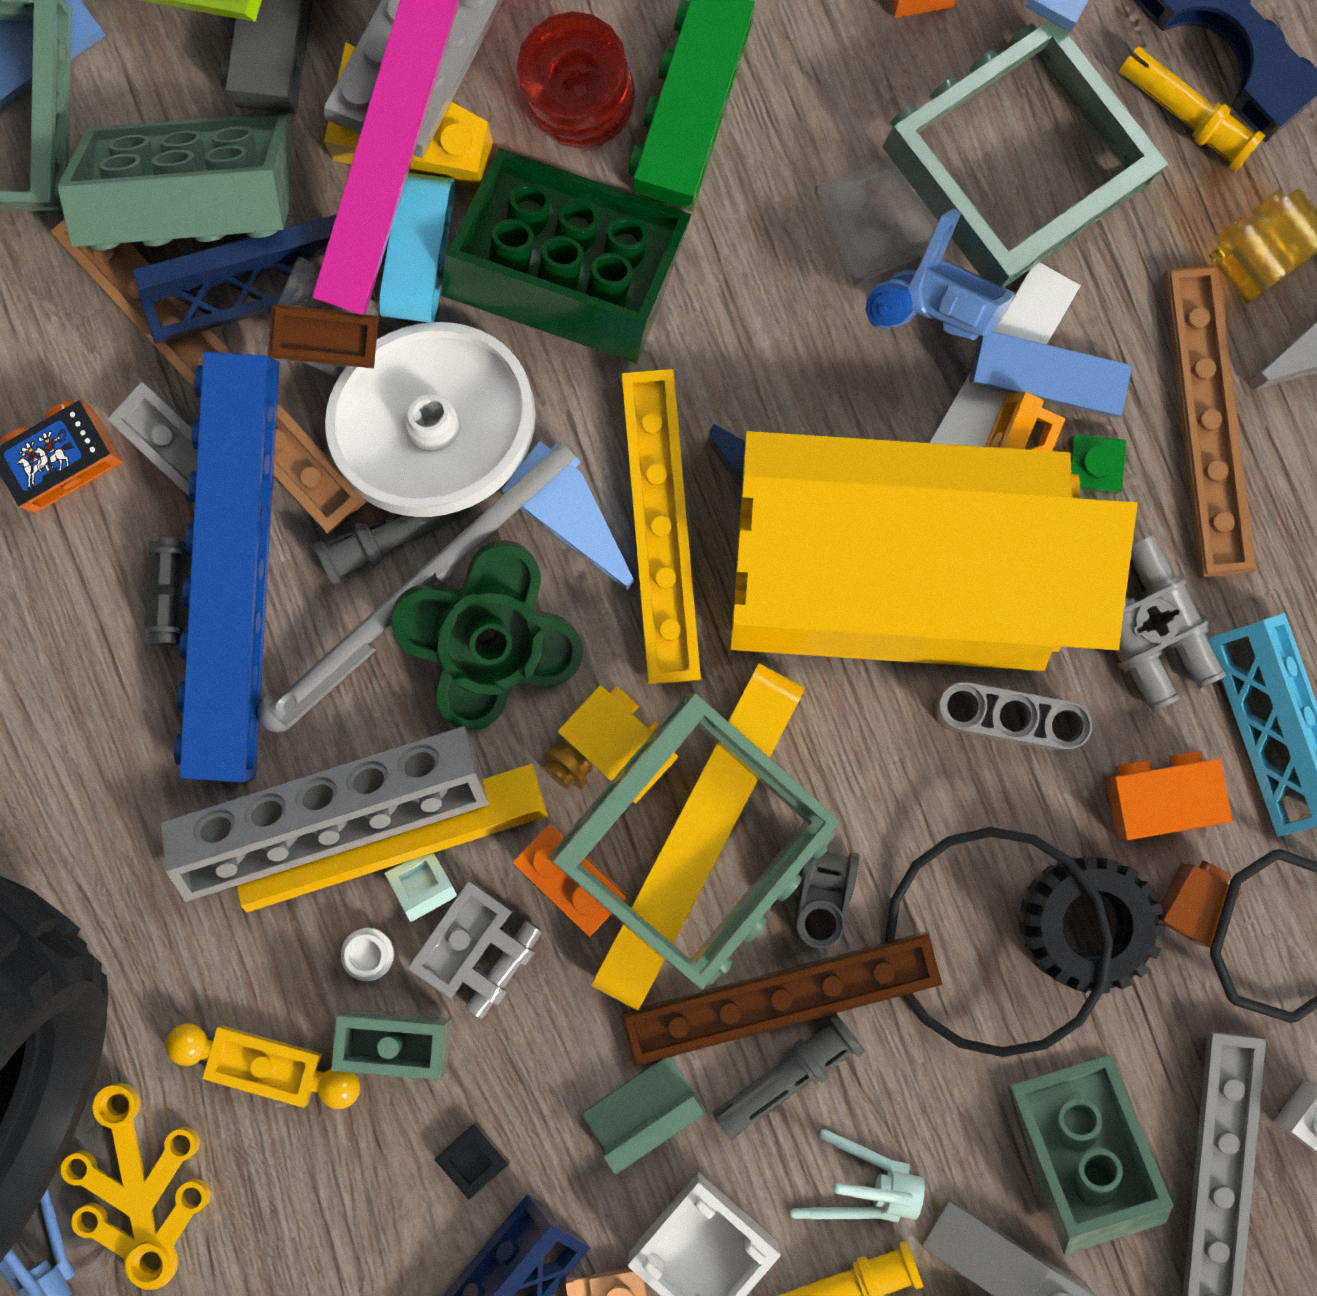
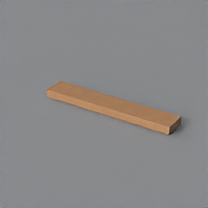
[1163,264,1256,578]

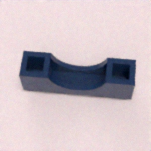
[1134,0,1317,143]

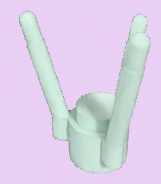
[790,1129,925,1223]

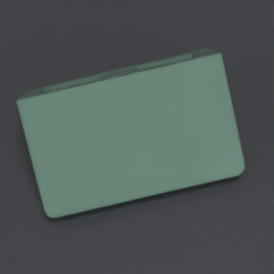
[583,1057,705,1175]

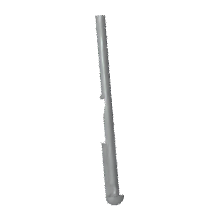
[257,441,577,732]

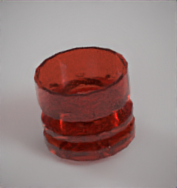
[516,11,636,149]

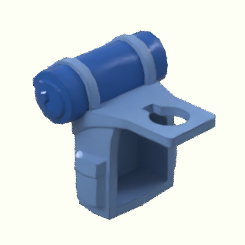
[865,209,1015,340]

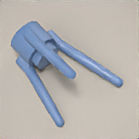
[0,1188,76,1296]

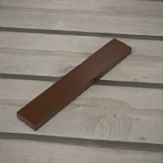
[621,931,943,1066]

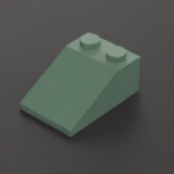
[1010,1055,1173,1255]

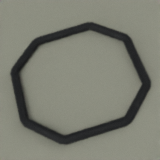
[1210,849,1317,1023]

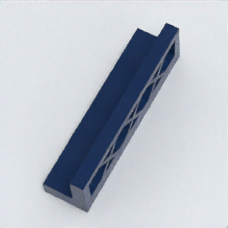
[132,214,337,344]
[443,1194,590,1296]

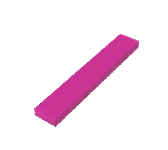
[312,0,460,315]

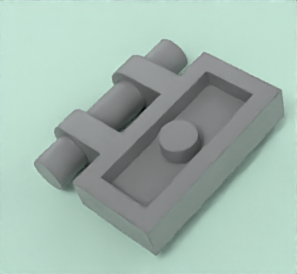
[407,880,543,1019]

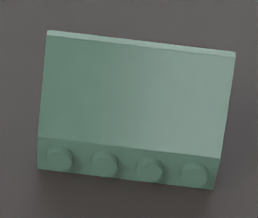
[57,112,291,250]

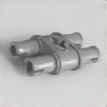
[1115,535,1226,712]

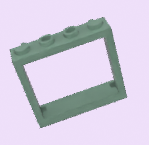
[0,0,72,212]
[882,21,1169,287]
[546,693,841,990]

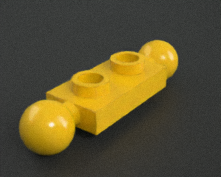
[165,1023,360,1109]

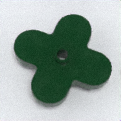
[391,540,583,730]

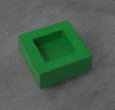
[1070,434,1127,494]

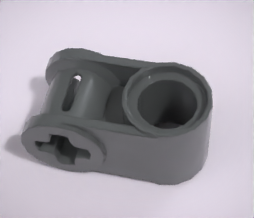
[794,852,859,948]

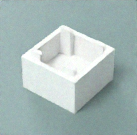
[627,1171,781,1296]

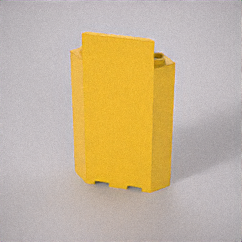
[731,431,1138,671]

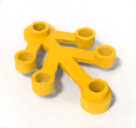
[60,1083,211,1290]

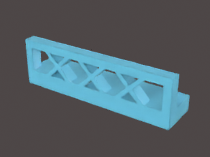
[1208,613,1317,837]

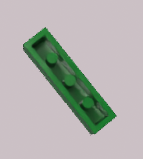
[628,0,755,211]

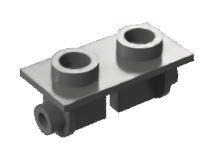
[144,537,192,645]

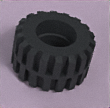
[1019,856,1165,994]

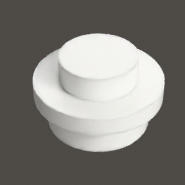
[341,928,394,981]

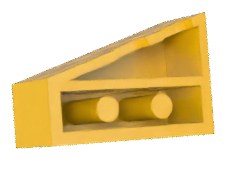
[324,42,494,190]

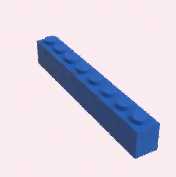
[174,352,280,782]

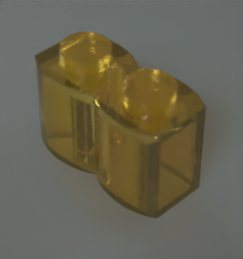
[1209,187,1317,304]

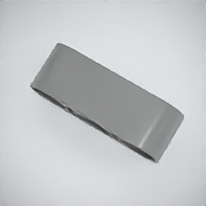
[934,682,1093,751]

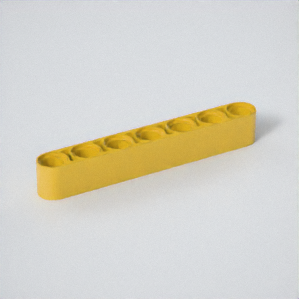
[591,663,805,1011]

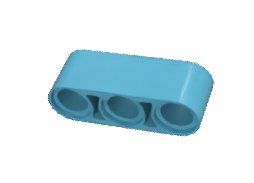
[379,172,455,323]

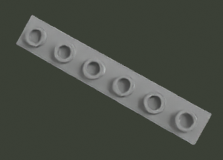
[161,726,489,902]

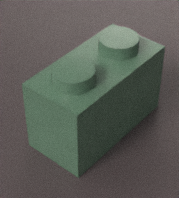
[331,1010,451,1080]

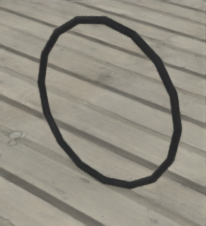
[885,827,1113,1057]

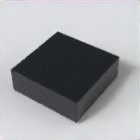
[434,1121,510,1200]

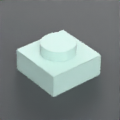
[384,853,457,922]

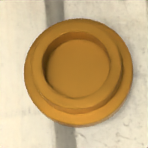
[544,741,593,789]

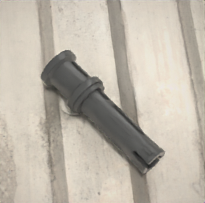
[313,507,472,585]
[712,1013,865,1140]

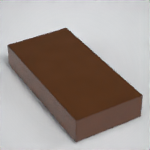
[267,304,379,369]

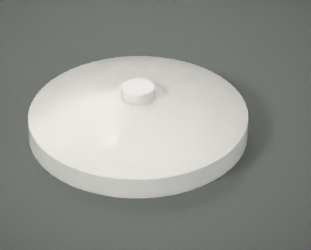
[325,322,536,517]

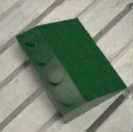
[441,148,692,364]

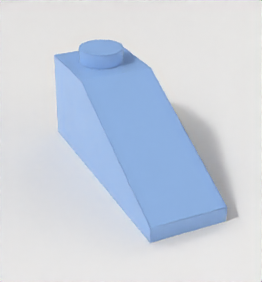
[501,441,634,591]

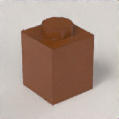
[1157,860,1241,948]

